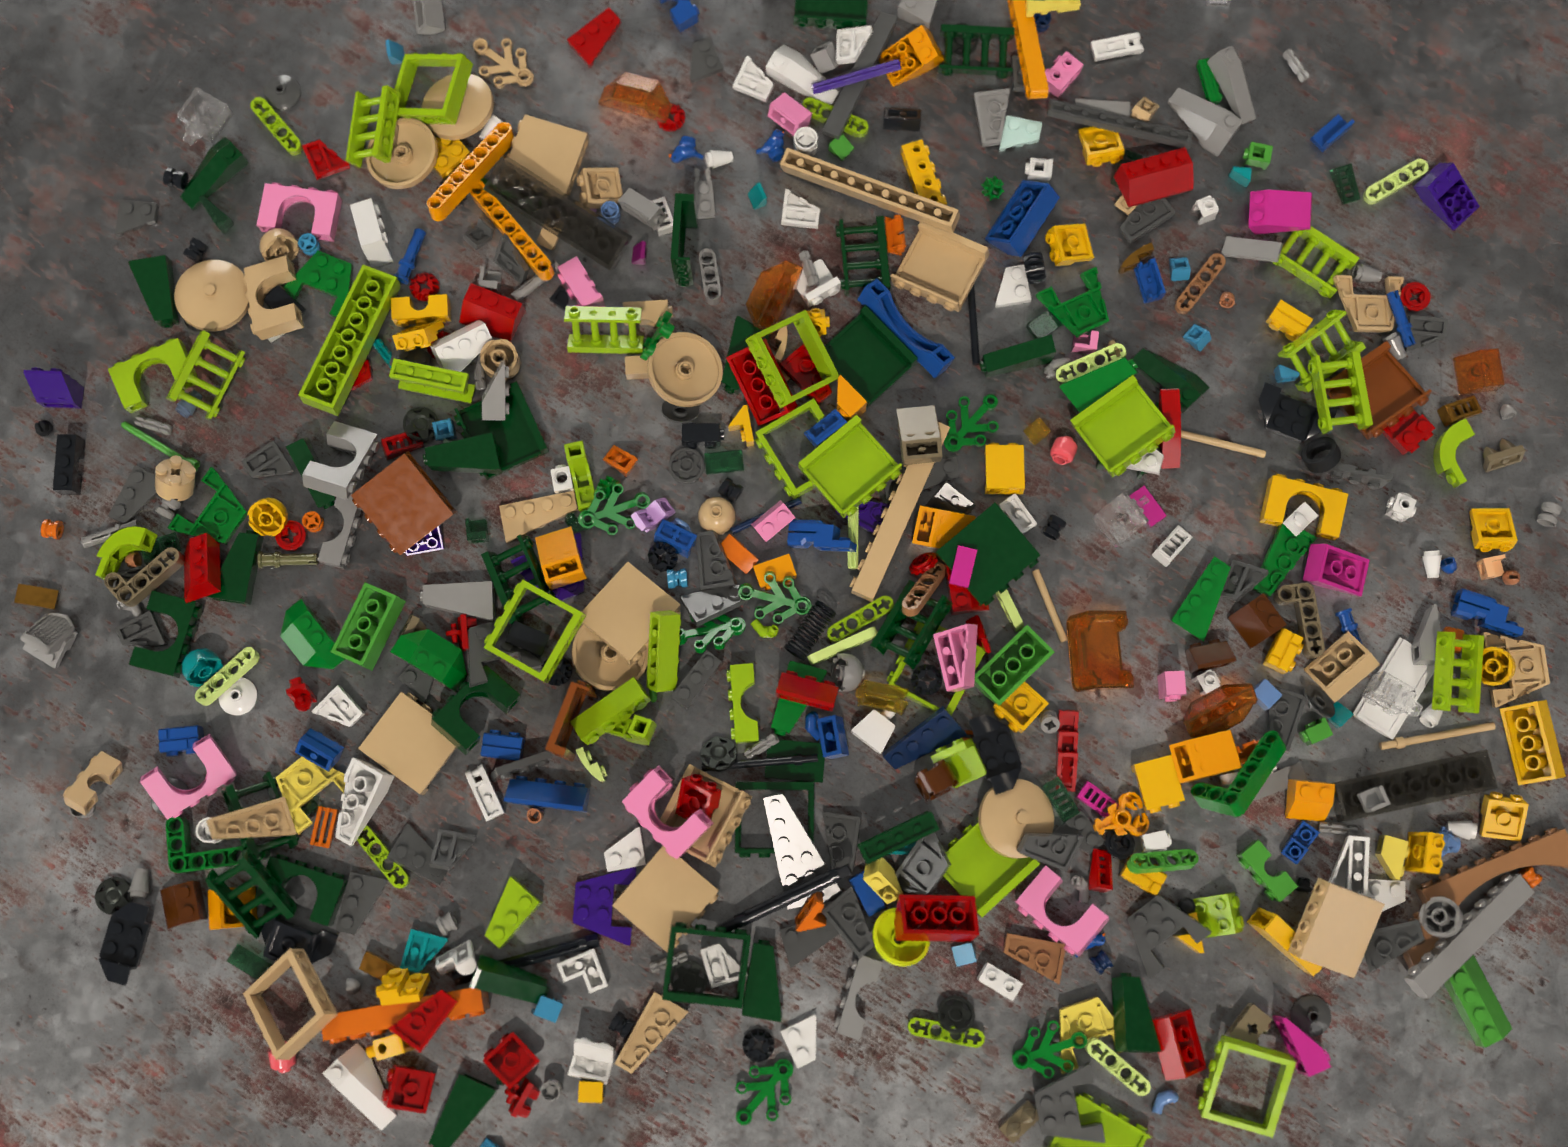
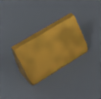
[359,951,401,981]

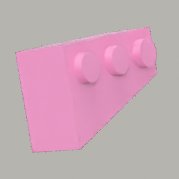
[557,256,606,307]
[933,624,978,692]

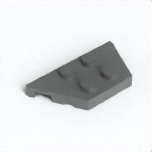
[895,832,951,895]

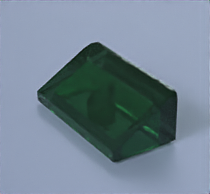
[1026,310,1063,339]
[704,449,744,475]

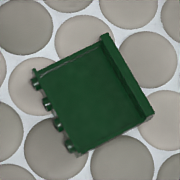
[794,0,868,30]
[671,193,698,287]
[825,306,918,408]
[454,381,549,480]
[935,502,1041,606]

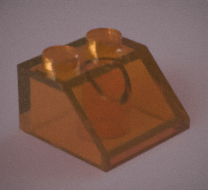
[1453,348,1505,394]

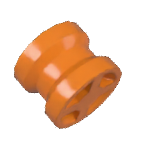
[302,511,324,533]
[41,519,64,540]
[1517,866,1543,888]

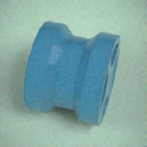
[298,233,320,256]

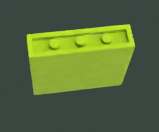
[1070,375,1176,478]
[798,415,902,518]
[943,817,1040,918]
[1048,1092,1152,1147]

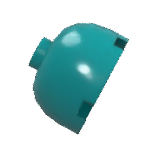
[182,648,223,687]

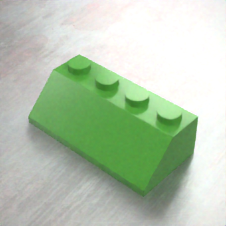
[331,582,406,671]
[974,625,1055,706]
[1444,955,1513,1048]

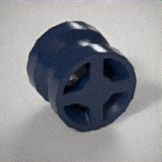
[1034,12,1051,33]
[1088,950,1113,975]

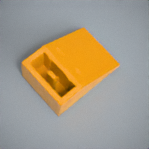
[879,25,944,87]
[912,504,976,549]
[535,526,587,590]
[1169,730,1242,783]

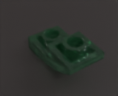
[141,532,182,565]
[226,944,272,980]

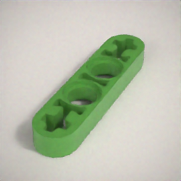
[1127,849,1199,874]

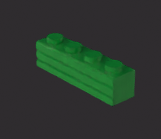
[1196,58,1222,105]

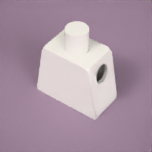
[851,706,896,755]

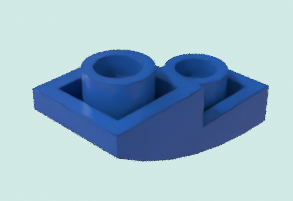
[1280,820,1320,865]
[849,871,886,917]

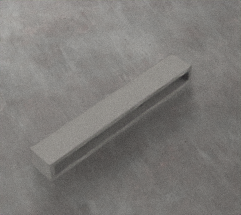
[1403,873,1535,998]

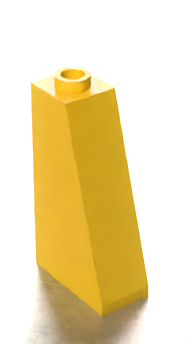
[1247,907,1322,976]

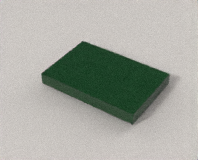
[765,740,825,783]

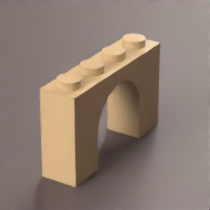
[243,255,304,340]
[623,300,674,380]

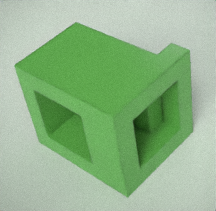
[1242,142,1273,170]
[1299,717,1333,746]

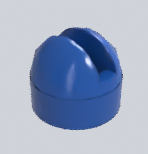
[1440,557,1457,574]

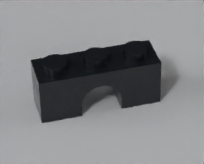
[53,434,85,495]

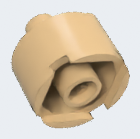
[480,339,521,382]
[155,456,196,501]

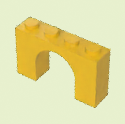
[1259,474,1348,541]

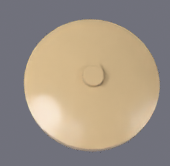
[422,74,494,140]
[366,118,438,189]
[174,260,250,332]
[647,332,723,407]
[571,625,648,691]
[978,779,1054,859]

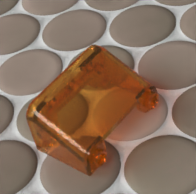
[1067,611,1134,692]

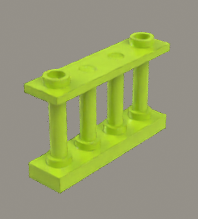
[345,85,401,168]
[1272,226,1359,299]
[564,306,644,354]
[1278,309,1366,392]
[166,330,245,419]
[1308,351,1373,434]
[389,358,476,404]
[1432,631,1484,713]

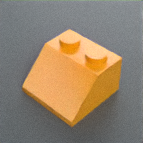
[837,375,867,422]
[1285,779,1335,821]
[208,886,257,930]

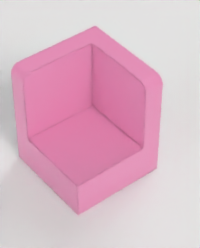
[1072,331,1099,354]

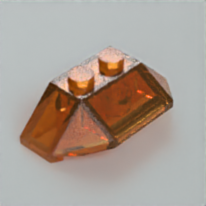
[598,72,672,123]
[746,260,803,334]
[1183,683,1258,738]

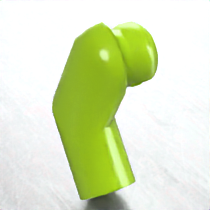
[750,619,779,638]

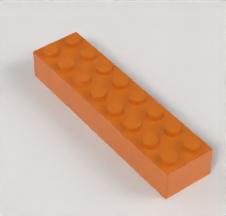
[322,987,490,1044]

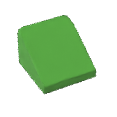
[828,134,854,161]

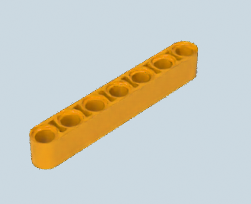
[1007,0,1048,99]
[427,122,514,221]
[470,181,554,281]

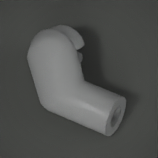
[1044,357,1070,379]
[116,598,144,618]
[1071,875,1089,903]

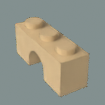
[63,751,123,816]

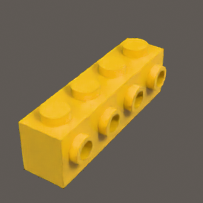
[900,139,947,205]

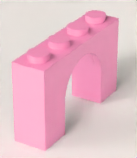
[257,182,342,242]
[140,733,237,820]
[622,766,714,860]
[1015,866,1109,957]

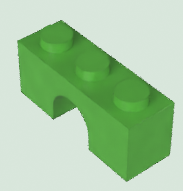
[1237,840,1298,902]

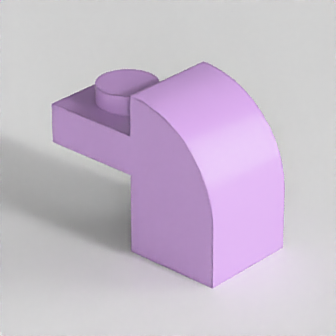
[631,497,676,533]

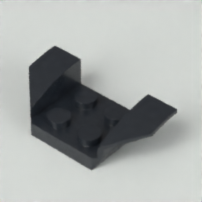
[1258,382,1337,443]
[968,714,1022,795]
[98,902,151,986]
[261,906,338,968]

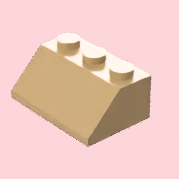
[1303,631,1380,703]

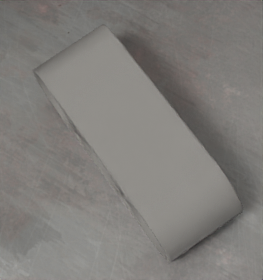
[699,248,722,306]

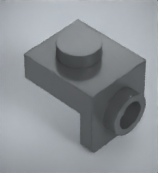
[463,217,494,250]

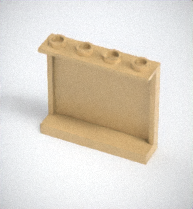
[499,114,589,207]
[891,222,989,312]
[581,562,681,666]
[358,692,457,795]
[660,764,753,868]
[612,845,719,952]
[1288,877,1385,978]

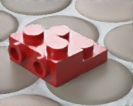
[1383,410,1435,455]
[675,774,722,820]
[483,1032,540,1090]
[382,1064,436,1114]

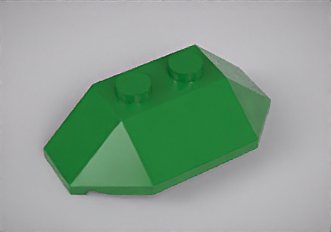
[280,599,346,670]
[390,629,467,693]

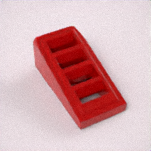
[381,432,424,460]
[965,615,991,654]
[1089,848,1113,893]

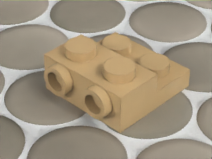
[577,168,623,209]

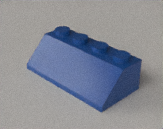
[985,180,1060,257]
[504,776,590,812]

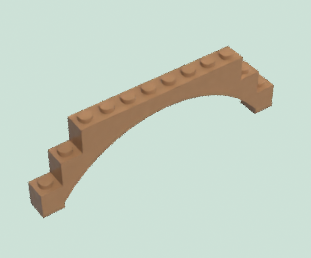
[1403,827,1568,969]

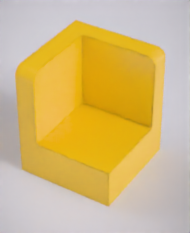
[578,1079,604,1103]

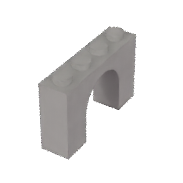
[302,421,380,500]

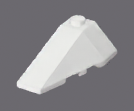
[766,44,839,106]
[335,758,395,846]
[322,1042,397,1131]

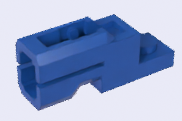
[787,519,857,552]
[1451,588,1524,638]

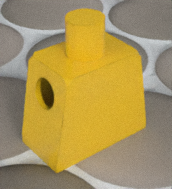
[366,1034,414,1061]

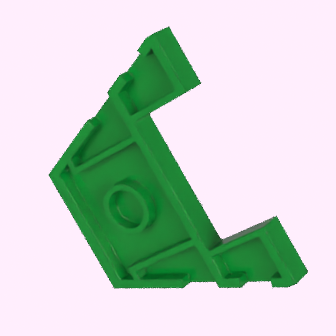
[283,251,353,318]
[1035,267,1109,338]
[167,467,248,544]

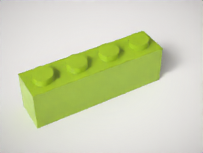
[646,610,681,692]
[570,677,651,745]

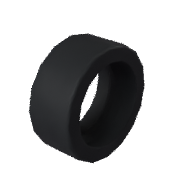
[1301,437,1341,473]

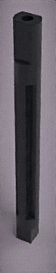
[716,864,852,931]
[452,933,600,986]

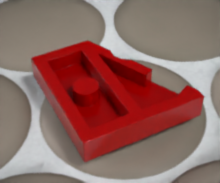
[302,140,350,180]

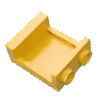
[984,443,1025,494]
[1131,755,1185,814]

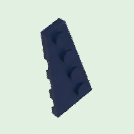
[882,706,967,769]

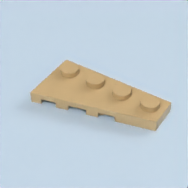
[499,491,578,544]
[206,796,297,840]
[614,992,689,1074]

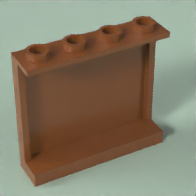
[1326,341,1432,440]
[351,451,457,555]
[545,680,598,762]

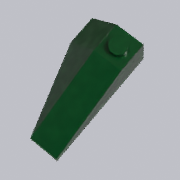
[180,136,249,210]
[1132,348,1210,413]

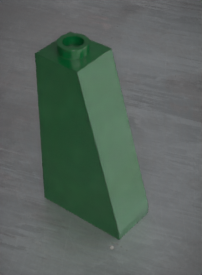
[128,255,179,328]
[721,316,771,395]
[979,334,1056,378]
[423,432,503,474]
[286,438,336,509]
[207,530,264,605]
[741,939,782,1022]
[470,954,549,1004]
[1112,973,1161,1053]
[428,1072,499,1147]

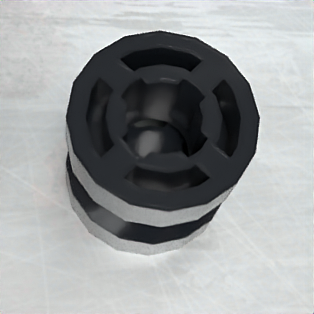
[163,167,189,190]
[183,238,209,263]
[718,477,744,503]
[1041,515,1067,541]
[608,1011,635,1039]

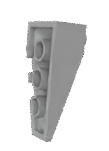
[1207,46,1256,126]
[1167,87,1243,157]

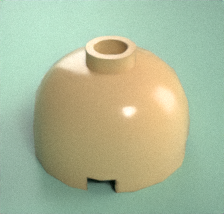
[259,228,299,261]
[698,497,736,535]

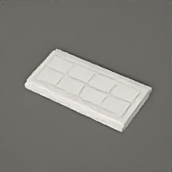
[1353,637,1435,740]

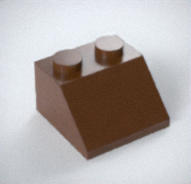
[1228,593,1287,649]
[1185,639,1237,673]
[160,880,207,929]

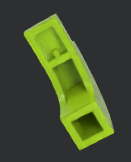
[1433,418,1475,488]
[564,440,595,512]
[95,526,158,580]
[606,715,657,745]

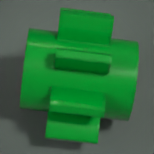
[981,175,1005,200]
[596,476,621,500]

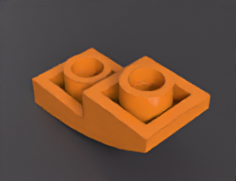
[721,533,759,574]

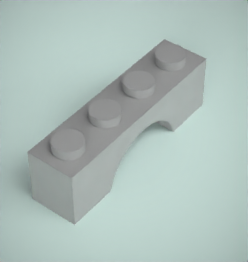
[317,493,362,569]
[834,956,883,1040]

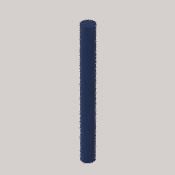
[730,497,802,535]

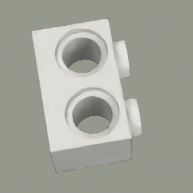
[976,962,1023,1001]

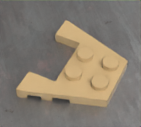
[1333,275,1404,333]
[1481,632,1550,708]

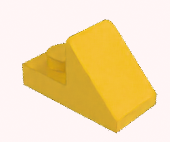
[728,405,754,447]
[1174,912,1204,953]

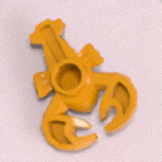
[1093,792,1150,837]

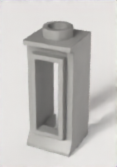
[618,187,666,231]

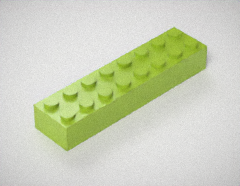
[298,264,401,416]

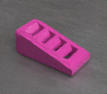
[1075,781,1118,818]

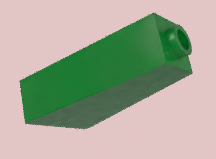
[1059,357,1138,413]
[771,660,827,736]

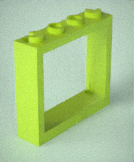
[394,53,473,125]
[745,310,839,408]
[754,398,825,499]
[484,580,587,683]
[886,622,985,715]
[1197,1035,1296,1138]

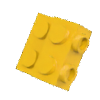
[1078,127,1124,167]
[433,137,470,180]
[1045,223,1094,266]
[392,320,444,352]
[1469,508,1518,552]
[992,682,1049,733]
[1479,792,1529,842]
[1404,832,1445,874]
[376,968,431,1006]

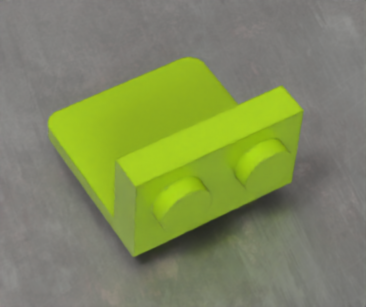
[930,738,987,788]
[1192,892,1244,938]

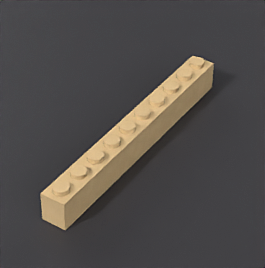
[780,148,960,234]
[849,421,950,602]

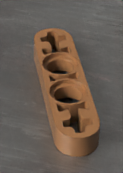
[1174,253,1226,315]
[902,562,945,617]

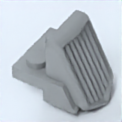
[20,613,78,669]

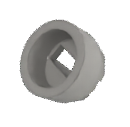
[1500,404,1517,420]
[346,978,361,995]

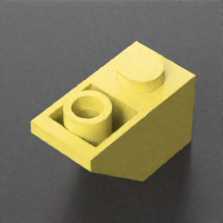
[1375,835,1409,880]
[863,857,903,904]

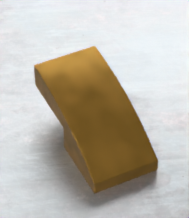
[1118,242,1154,274]
[14,584,59,610]

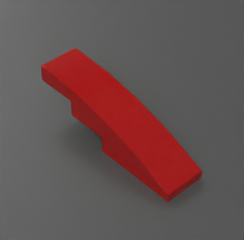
[1158,388,1181,469]
[1055,709,1079,792]

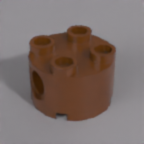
[914,759,959,802]

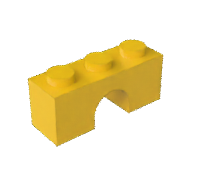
[391,294,451,327]

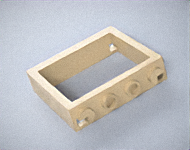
[243,948,338,1060]

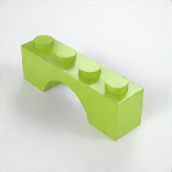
[727,663,759,744]

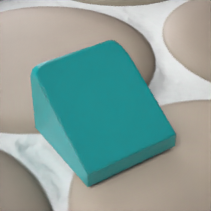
[1228,166,1251,187]
[748,182,767,209]
[1327,701,1354,728]

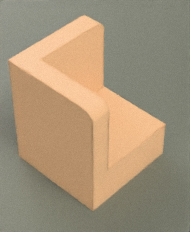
[1476,554,1506,580]

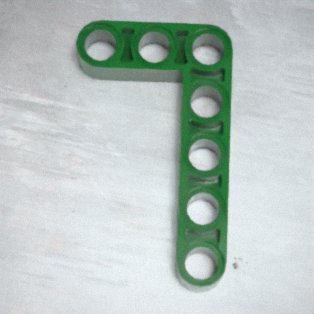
[1191,730,1286,817]
[165,816,271,873]

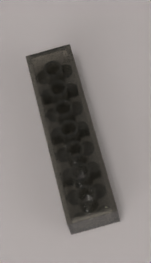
[483,156,633,270]
[1332,750,1498,822]

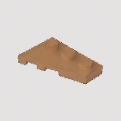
[1003,933,1065,985]

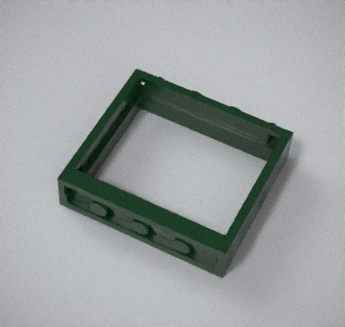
[735,782,814,858]
[662,922,751,1009]

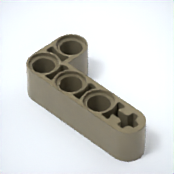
[104,547,185,607]
[1273,583,1325,659]

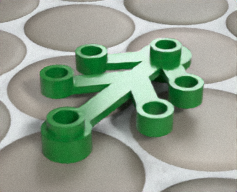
[640,311,675,361]
[944,394,999,452]
[578,482,650,535]
[738,571,812,624]
[679,614,746,653]
[1012,1020,1088,1079]
[736,1059,793,1125]

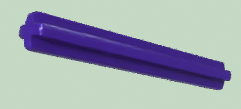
[811,59,901,94]

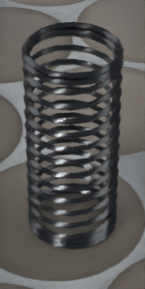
[784,600,836,661]

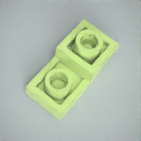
[576,747,608,783]

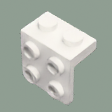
[791,259,841,308]
[568,1038,614,1085]

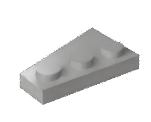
[974,88,1010,147]

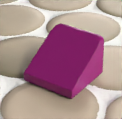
[631,241,647,265]

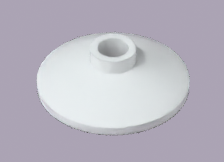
[218,677,258,716]

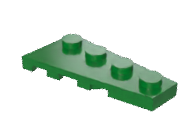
[1253,520,1317,597]
[1171,556,1231,642]

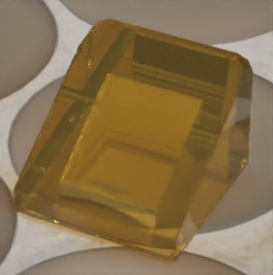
[1023,417,1051,446]

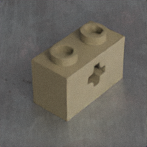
[1225,1003,1273,1045]

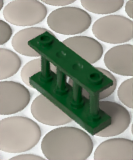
[938,24,1015,79]
[836,216,890,296]
[481,534,556,624]
[870,580,952,670]
[221,772,299,859]
[857,811,940,865]
[205,847,298,939]

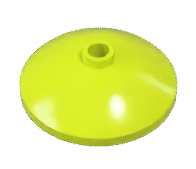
[872,908,930,967]

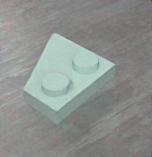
[999,115,1042,151]

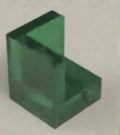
[465,518,489,544]

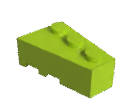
[485,876,543,949]

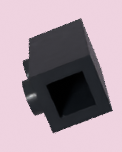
[682,423,724,449]

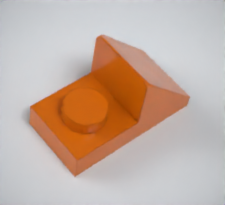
[602,445,638,477]
[795,891,827,932]

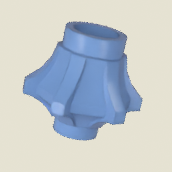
[1433,826,1461,858]

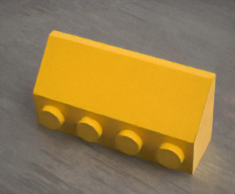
[1500,700,1566,785]

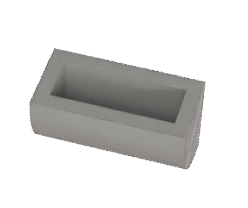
[413,0,445,35]

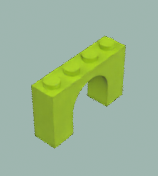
[108,338,198,413]

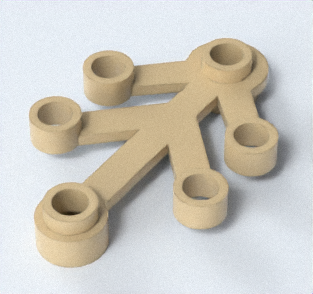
[473,38,534,89]

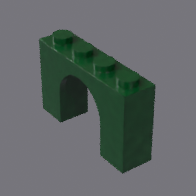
[129,591,202,678]
[431,665,521,755]
[255,854,348,926]

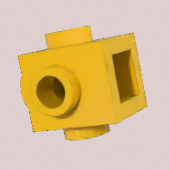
[807,308,830,337]

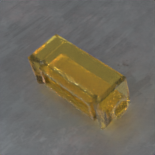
[855,680,909,715]

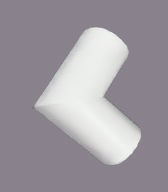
[435,940,476,976]
[557,948,609,994]

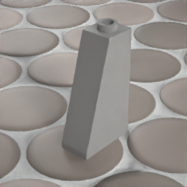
[420,581,496,622]

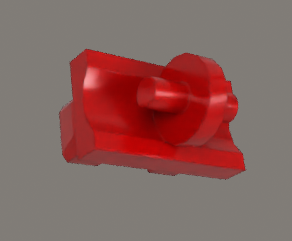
[446,614,477,652]
[286,677,317,712]
[504,1077,540,1118]

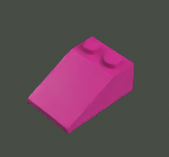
[1248,190,1312,235]
[1303,544,1370,597]
[1272,1015,1331,1077]

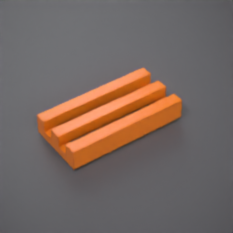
[310,806,339,848]

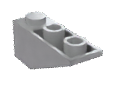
[482,360,509,420]
[1411,604,1442,665]

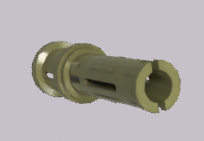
[257,551,319,568]

